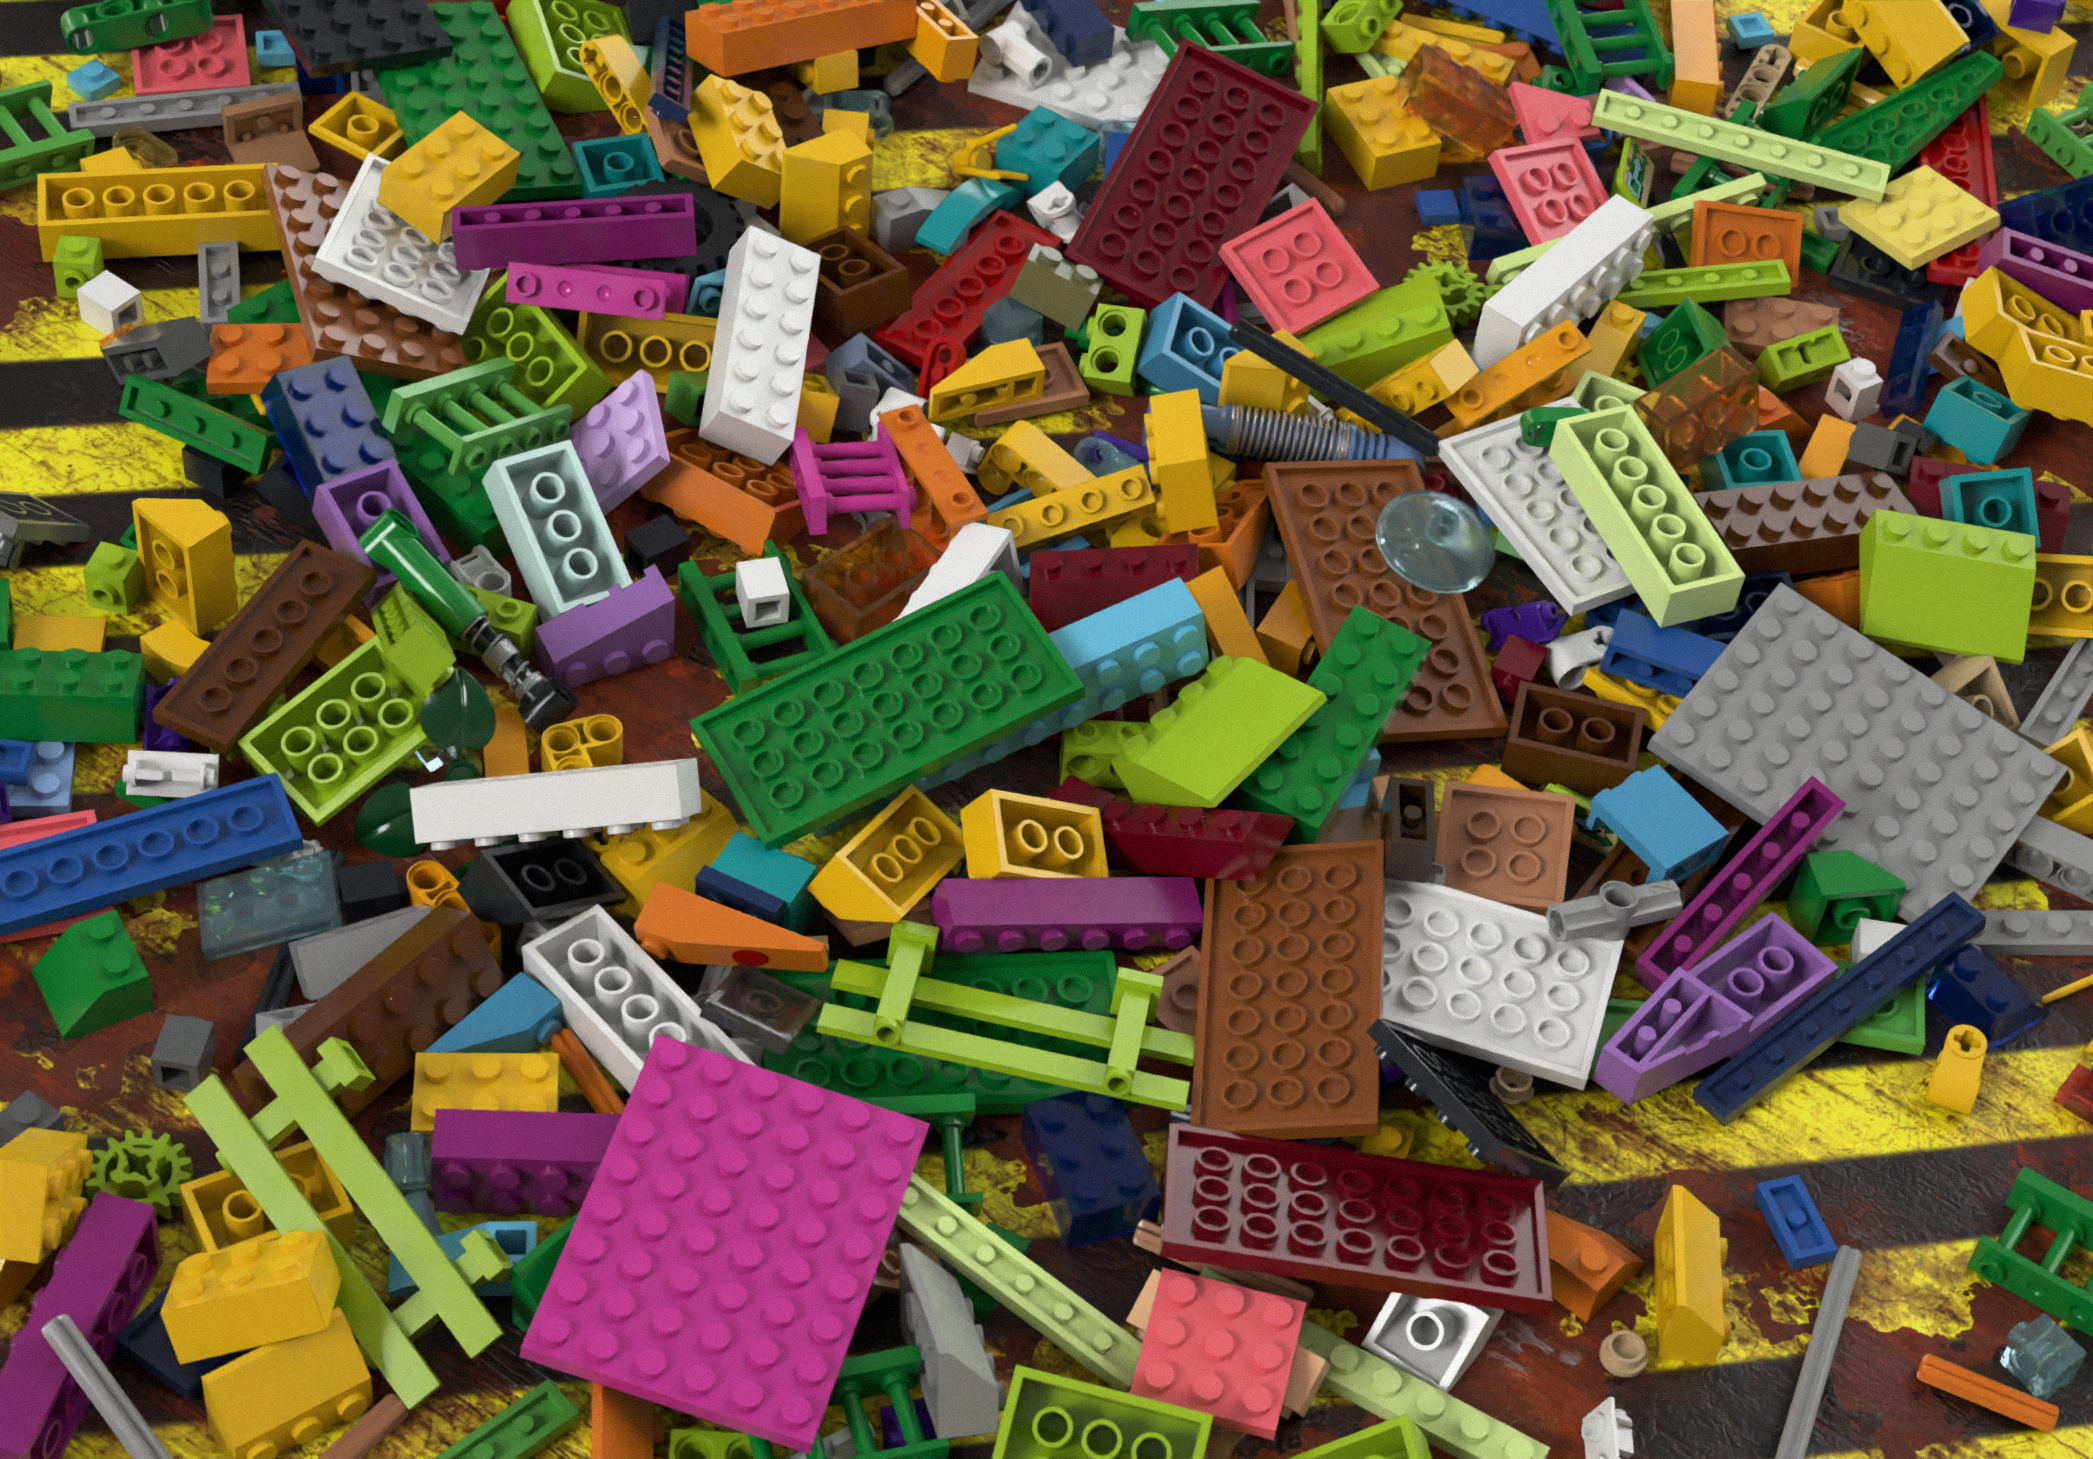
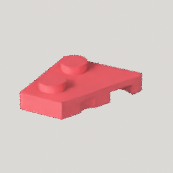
[1507,81,1601,145]

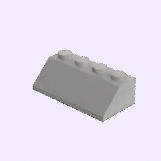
[899,1243,1006,1439]

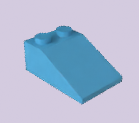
[1135,291,1246,405]

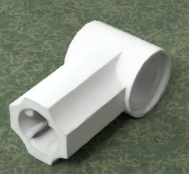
[979,21,1053,86]

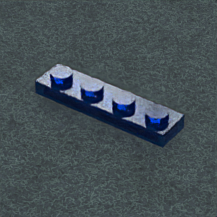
[1879,300,1944,419]

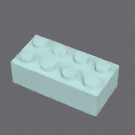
[482,440,632,624]

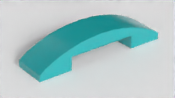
[915,177,1024,256]

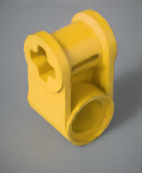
[1924,1024,1987,1115]

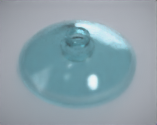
[1376,489,1495,594]

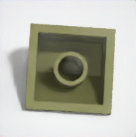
[1008,243,1104,332]

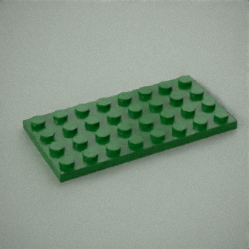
[371,0,583,202]
[689,569,1086,852]
[752,950,1139,1115]

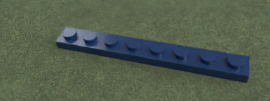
[648,12,693,124]
[1693,891,1987,1127]

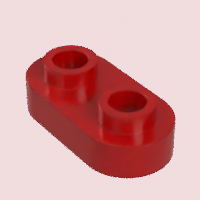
[917,334,966,402]

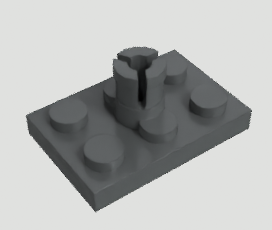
[0,491,92,569]

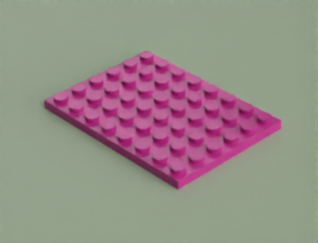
[520,1034,930,1454]

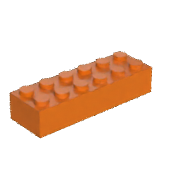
[685,0,917,77]

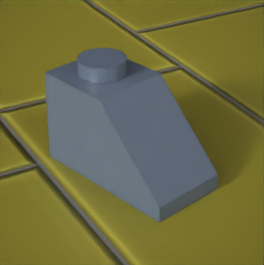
[825,332,916,405]

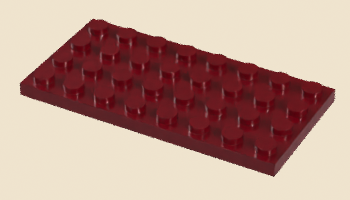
[1062,37,1320,312]
[1160,1123,1553,1316]

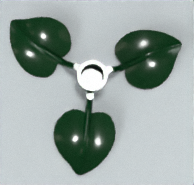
[354,667,562,858]

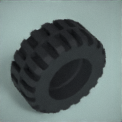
[598,178,746,317]

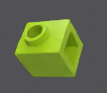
[52,235,104,299]
[83,541,143,616]

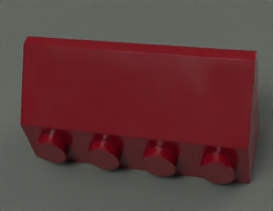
[1900,455,2070,554]
[1030,543,1200,634]
[1100,801,1295,882]

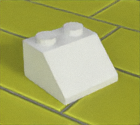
[1361,1292,1504,1394]

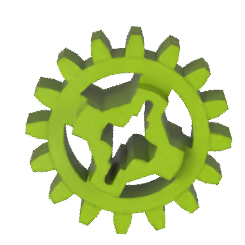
[1403,259,1485,329]
[85,1129,193,1220]

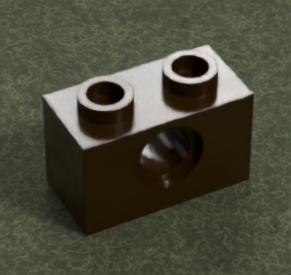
[1380,776,1436,883]

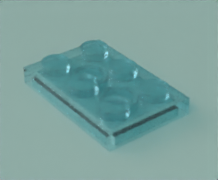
[196,850,343,961]

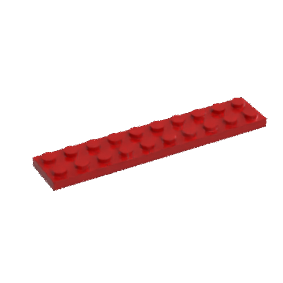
[1916,61,2001,286]

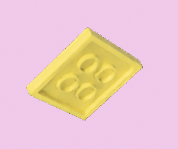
[1838,165,2000,271]

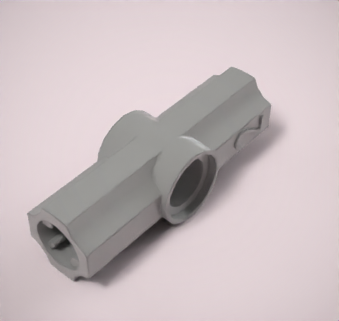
[1546,879,1683,943]

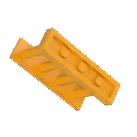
[1433,318,1593,440]

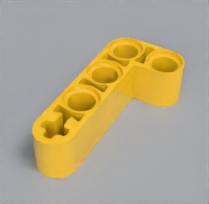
[579,34,658,160]
[977,420,1127,549]
[541,714,623,862]

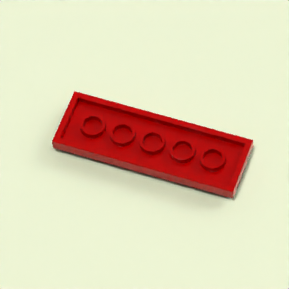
[873,208,1063,369]

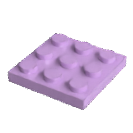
[558,369,671,516]

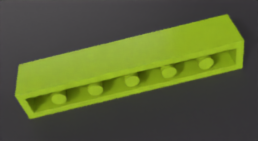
[369,581,457,692]

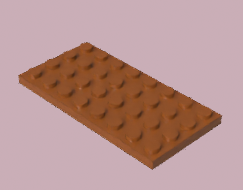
[261,163,468,382]
[1261,458,1509,743]
[1190,839,1386,1140]

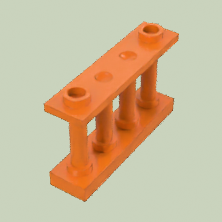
[875,403,989,570]

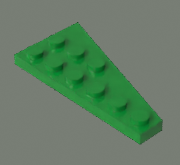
[1802,49,2004,180]

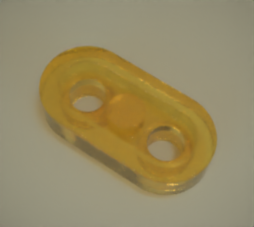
[112,127,179,169]

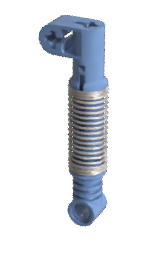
[1141,400,1426,475]

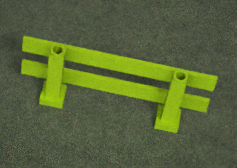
[816,920,1196,1112]
[183,1024,514,1410]

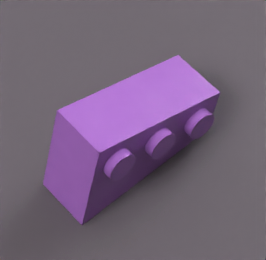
[535,564,675,688]
[1592,966,1754,1106]

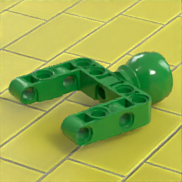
[60,0,214,56]

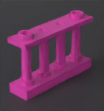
[506,261,690,321]
[789,422,917,535]

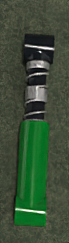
[359,507,580,735]

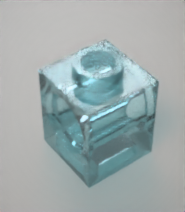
[2000,1313,2087,1400]

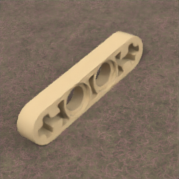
[1722,44,1792,123]

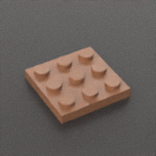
[1434,781,1576,916]

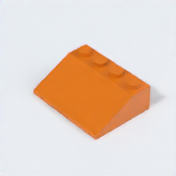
[637,426,835,557]

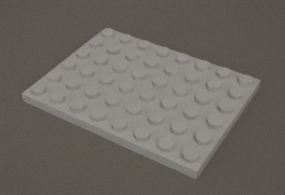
[1647,582,2068,924]

